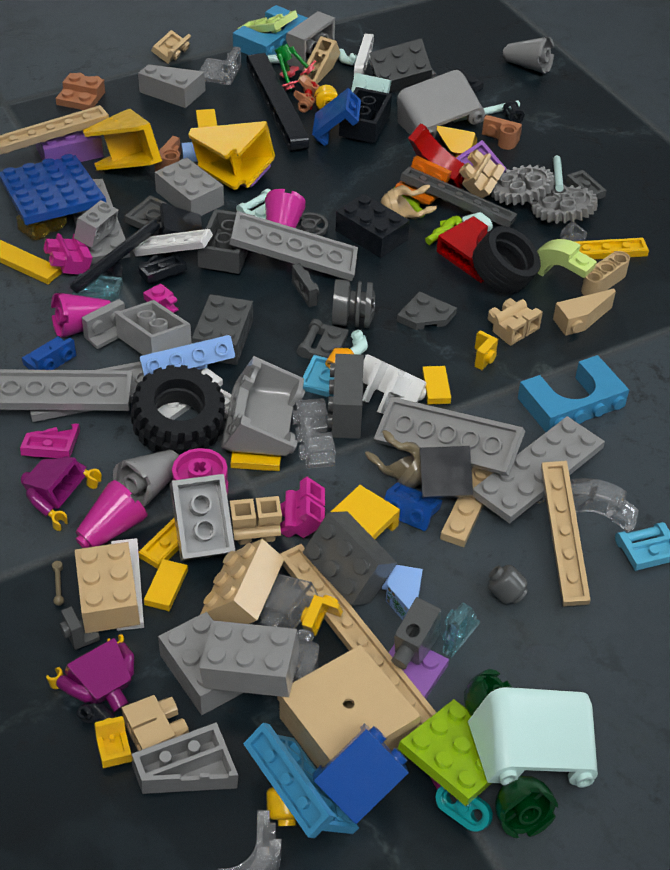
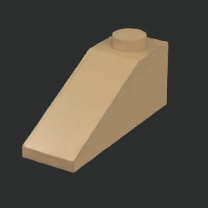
[298,36,340,84]
[553,288,616,336]

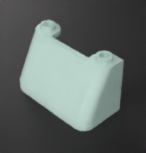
[468,687,598,788]

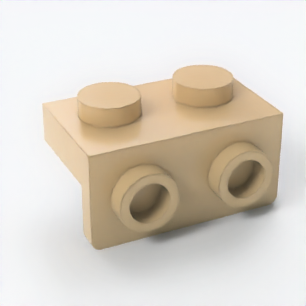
[151,30,191,64]

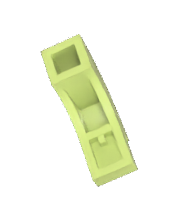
[537,239,597,278]

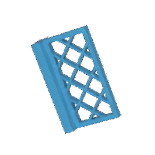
[243,723,359,838]

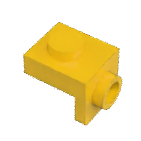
[474,331,498,370]
[301,595,343,636]
[94,716,132,768]

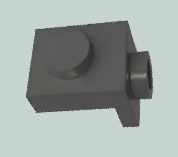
[59,606,100,650]

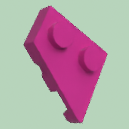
[20,423,80,458]

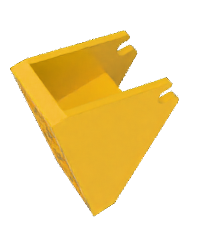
[83,109,162,170]
[188,121,275,190]

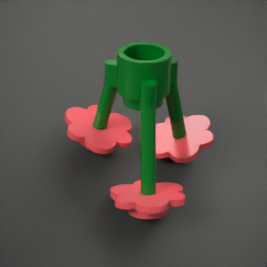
[275,43,316,91]

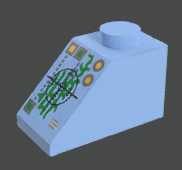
[382,565,423,620]

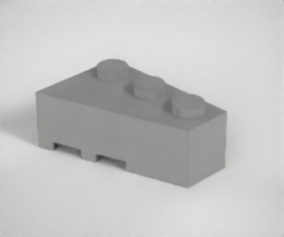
[138,64,206,108]
[132,722,238,794]

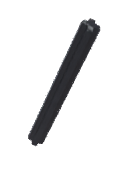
[70,219,160,293]

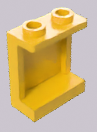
[331,485,400,539]

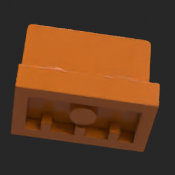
[395,155,452,205]

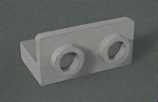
[82,299,125,349]

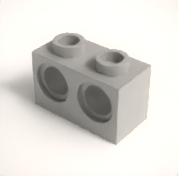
[74,200,119,248]

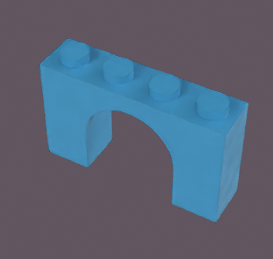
[233,5,307,55]
[518,355,629,432]

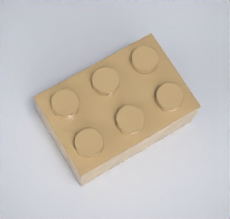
[200,539,285,624]
[75,542,140,633]

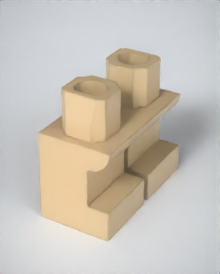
[459,150,505,198]
[488,298,543,346]
[230,496,282,545]
[122,695,189,751]

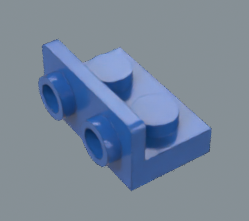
[22,336,76,370]
[384,482,443,531]

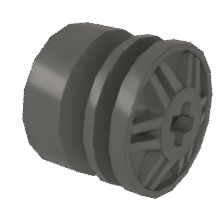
[332,279,376,328]

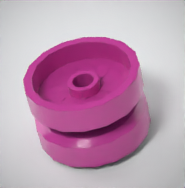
[172,448,229,495]

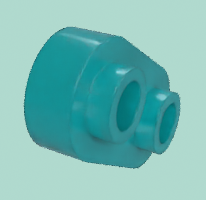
[436,786,493,832]

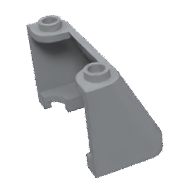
[397,70,485,138]
[221,356,305,456]

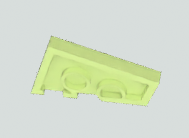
[238,10,298,33]

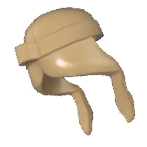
[381,185,436,219]

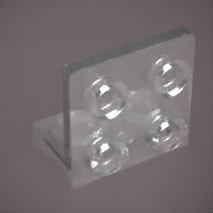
[199,46,241,85]

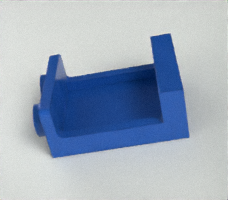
[312,88,361,146]
[312,723,409,824]

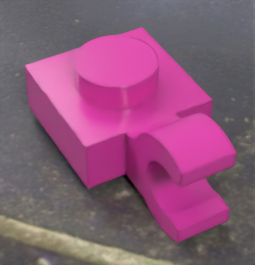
[143,283,178,313]

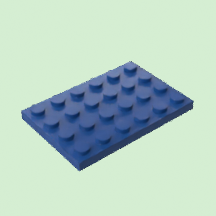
[0,154,107,225]

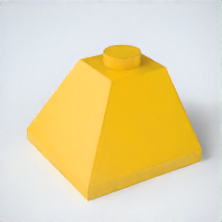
[437,126,478,158]

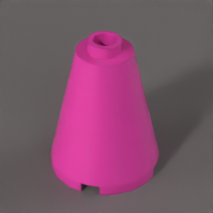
[265,189,306,228]
[51,293,111,338]
[75,480,148,548]

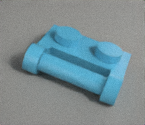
[615,522,670,571]

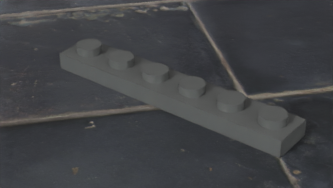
[400,167,517,227]

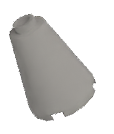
[503,37,554,74]
[113,450,179,506]

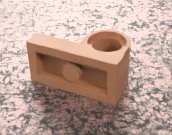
[482,115,522,150]
[154,136,182,172]

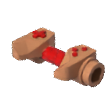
[294,74,320,112]

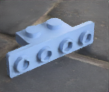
[140,335,235,376]

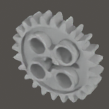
[491,165,555,205]
[531,185,598,224]

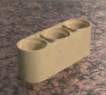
[581,251,630,296]

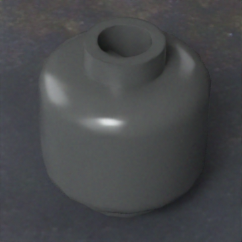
[488,565,528,604]

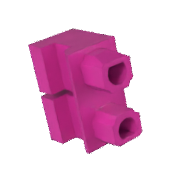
[44,233,93,275]
[280,477,325,538]

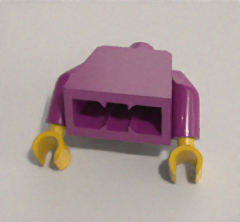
[21,456,102,531]
[46,634,134,713]

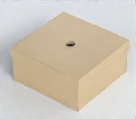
[278,645,421,768]

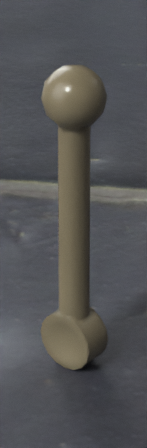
[52,561,64,606]

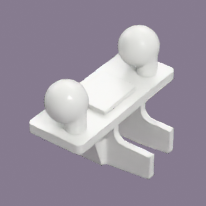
[363,354,427,414]

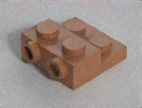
[55,73,105,110]

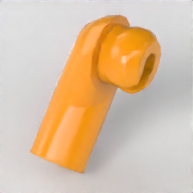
[325,348,354,368]

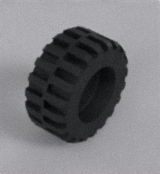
[131,365,226,455]

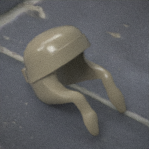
[365,430,421,488]

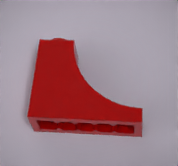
[408,123,465,188]
[437,216,488,283]

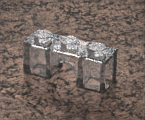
[292,398,335,469]

